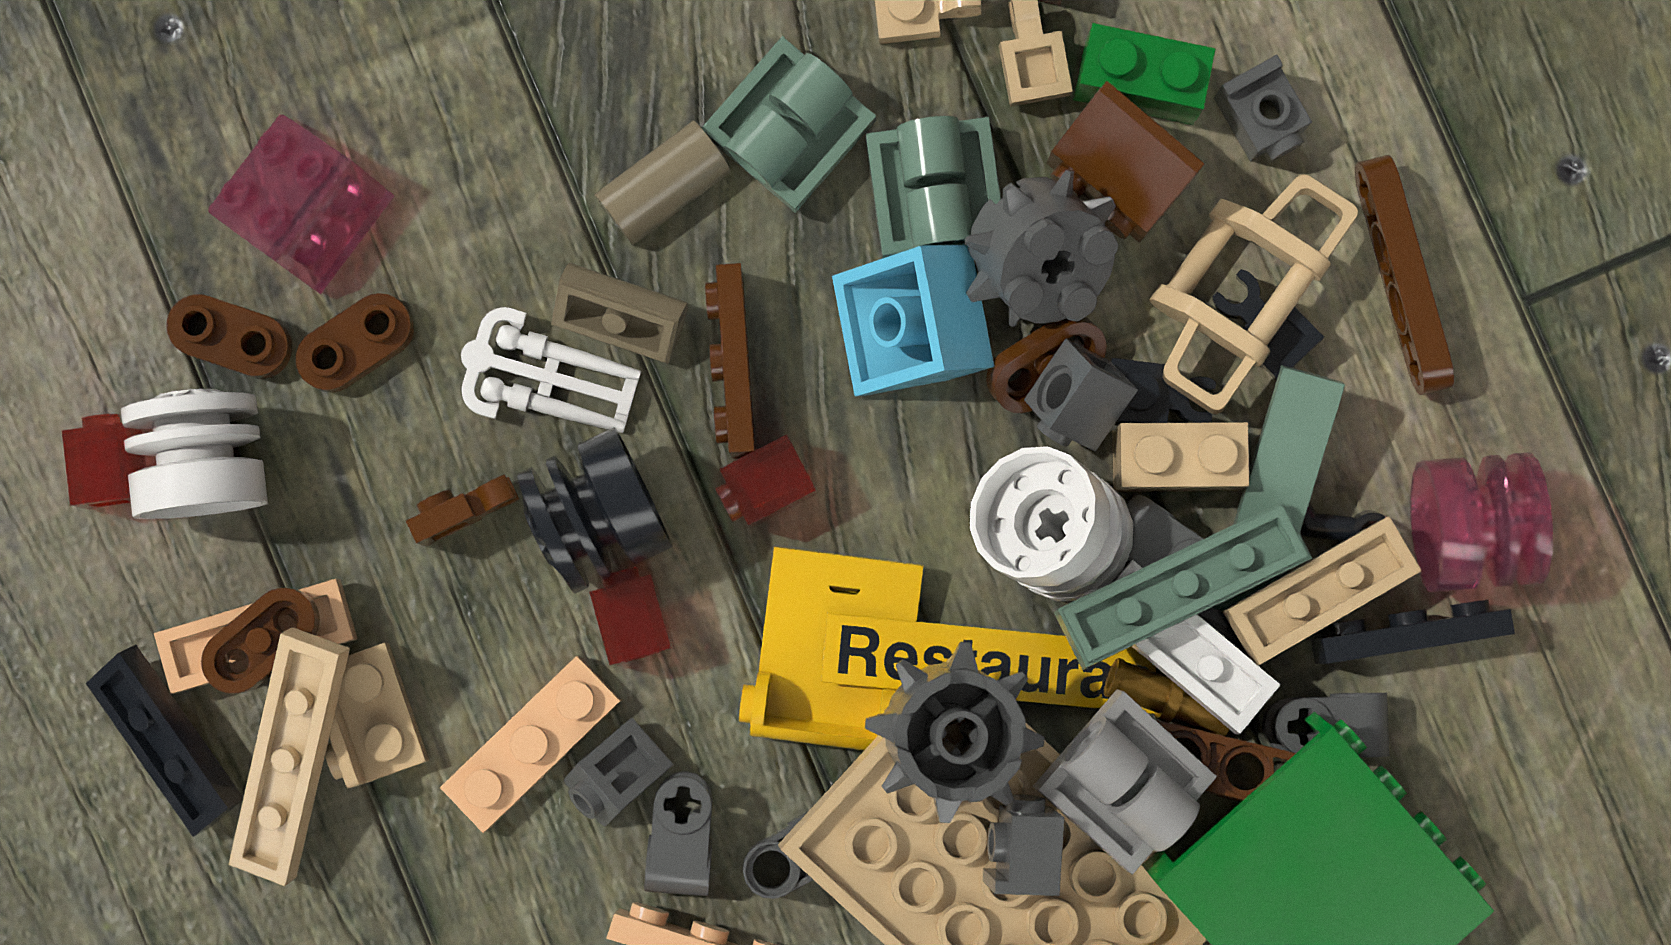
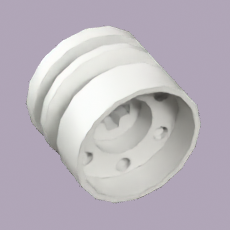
[121,389,268,519]
[970,447,1133,602]

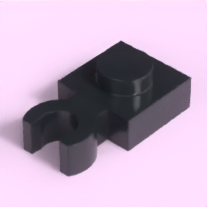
[1212,269,1324,381]
[1110,358,1216,424]

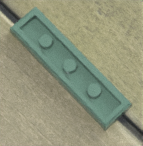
[1212,365,1345,611]
[1054,501,1312,670]

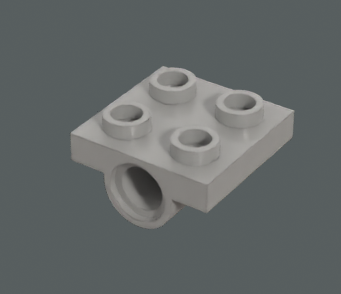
[1033,689,1217,875]

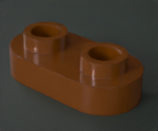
[296,293,414,392]
[166,294,292,379]
[986,317,1106,413]
[201,588,320,693]

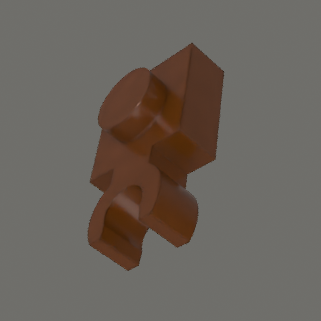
[406,474,520,547]

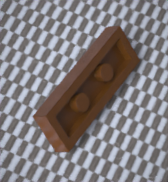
[705,263,756,458]

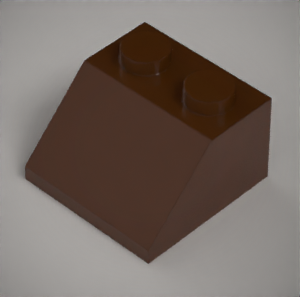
[1046,81,1204,243]

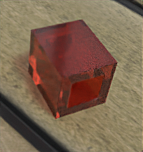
[62,414,146,510]
[715,434,817,529]
[589,567,675,666]

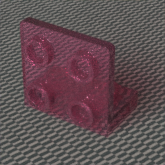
[208,115,395,295]

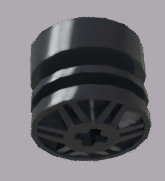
[517,427,672,594]

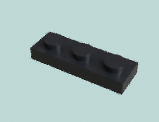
[1311,599,1515,664]
[86,645,243,837]

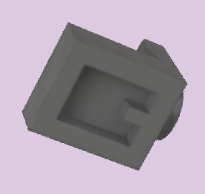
[564,718,674,826]

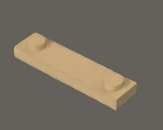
[228,627,350,886]

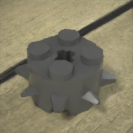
[965,170,1118,327]
[865,642,1045,823]

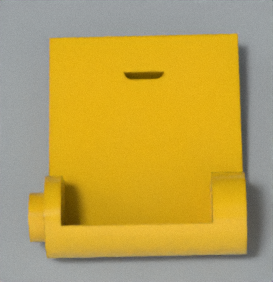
[739,546,924,751]

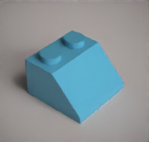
[832,245,994,397]

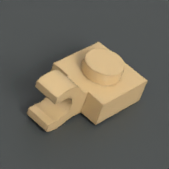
[875,0,981,44]
[999,0,1073,107]

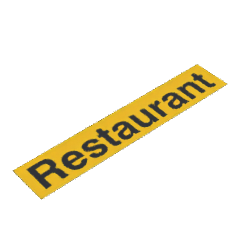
[821,613,1166,714]

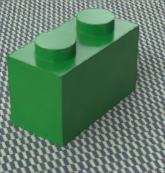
[1073,23,1216,125]

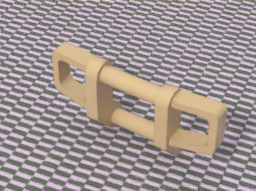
[1149,175,1358,414]

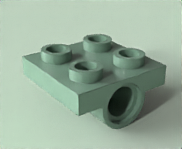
[702,36,876,213]
[865,116,1001,259]

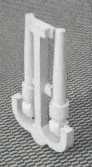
[461,307,641,433]

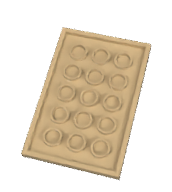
[778,656,1207,945]

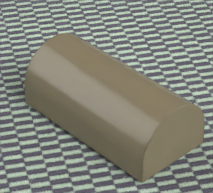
[594,120,731,246]
[551,263,688,364]

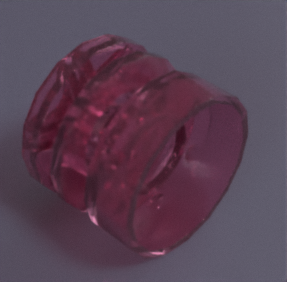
[1410,452,1553,592]

